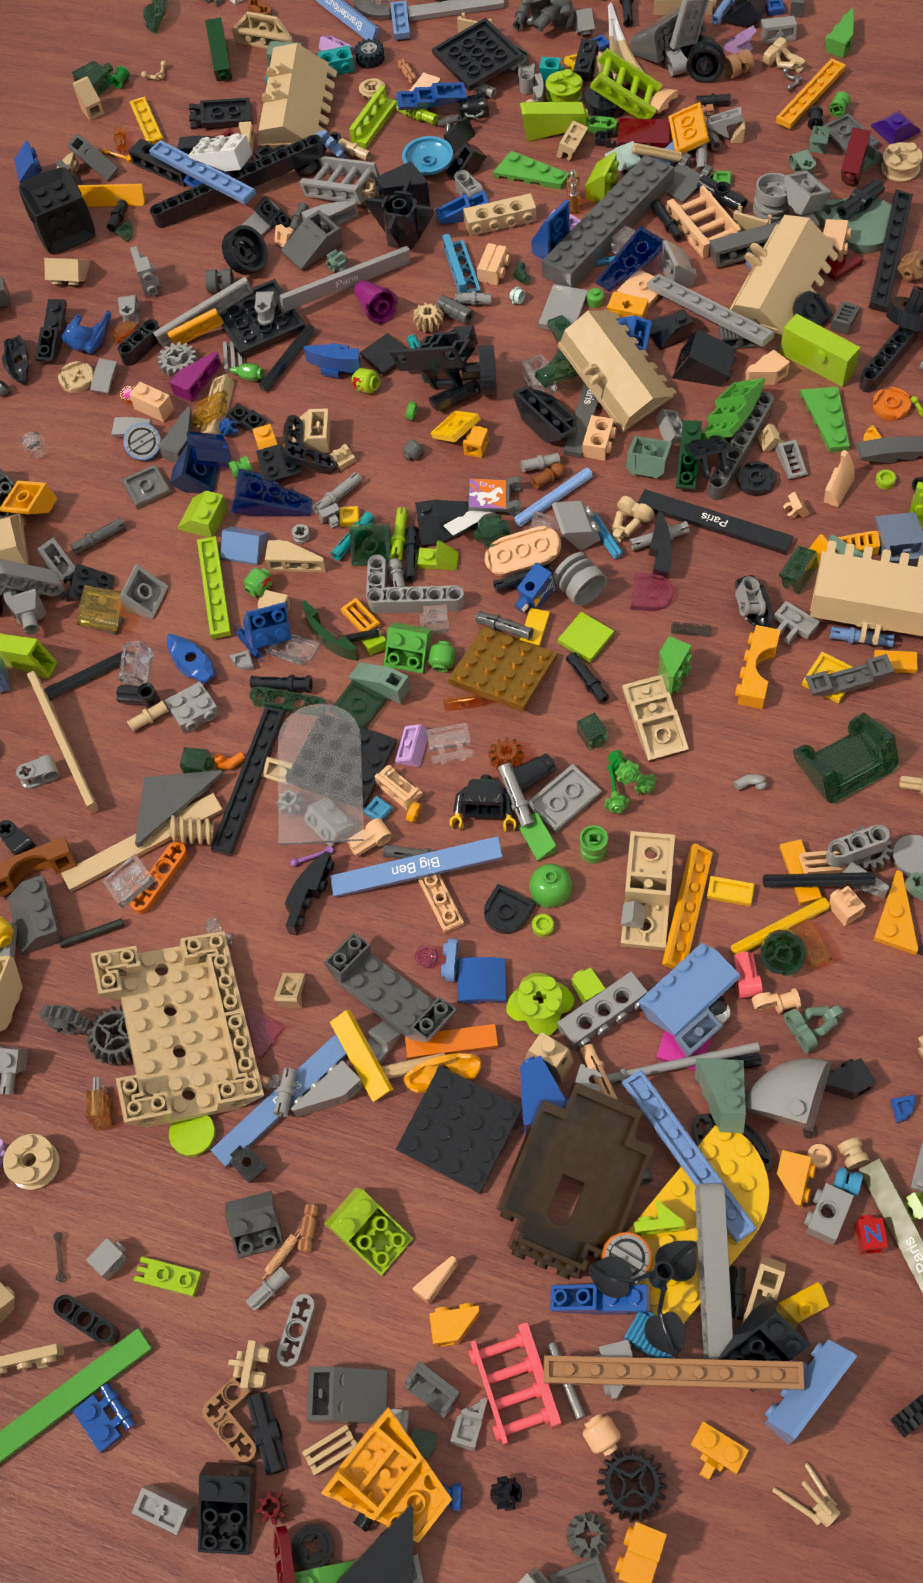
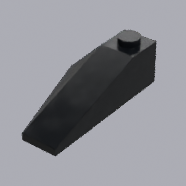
[724,0,766,26]
[415,500,496,548]

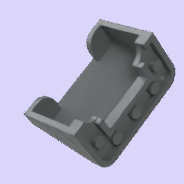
[630,7,706,63]

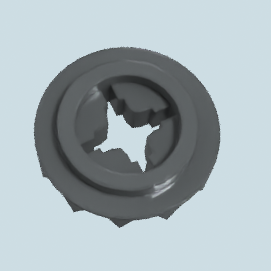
[567,1513,609,1559]

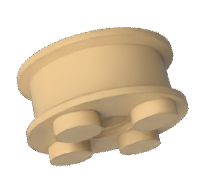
[881,142,923,182]
[3,1134,60,1190]

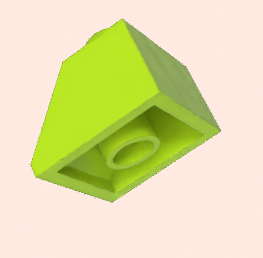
[177,491,228,537]

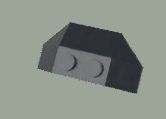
[513,386,577,443]

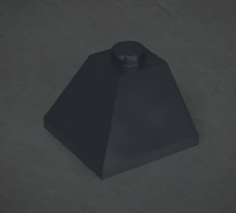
[649,309,694,350]

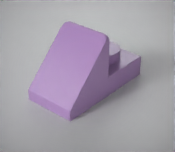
[723,26,756,54]

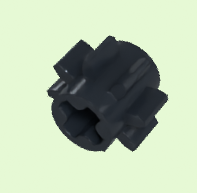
[490,1476,522,1511]

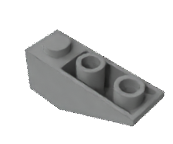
[291,1061,363,1117]

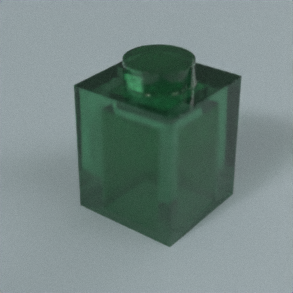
[577,712,608,751]
[180,747,214,774]

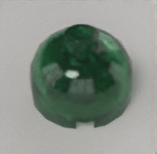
[760,929,807,976]

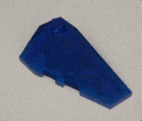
[595,226,664,292]
[231,468,312,516]

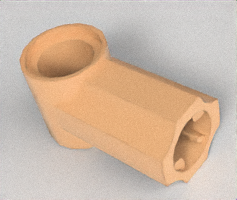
[347,818,393,857]

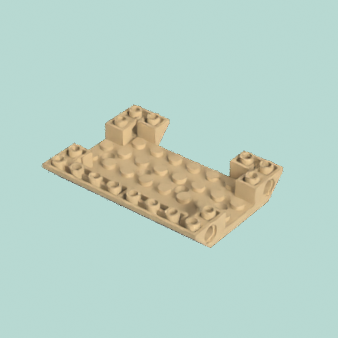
[91,931,264,1128]

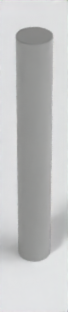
[546,1342,586,1420]

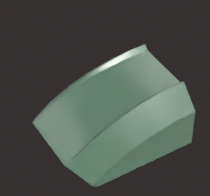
[626,436,672,479]

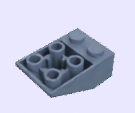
[875,512,923,567]

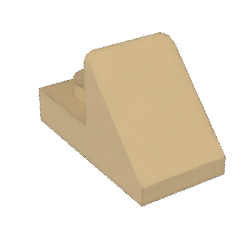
[274,973,305,1008]

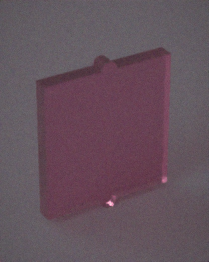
[245,1007,284,1058]

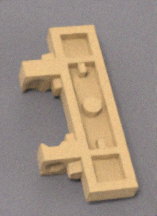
[0,1343,64,1377]

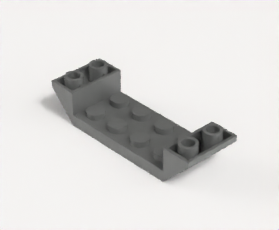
[324,932,457,1043]

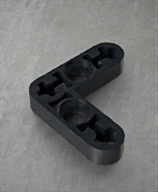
[282,415,337,474]

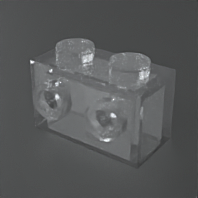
[118,640,154,686]

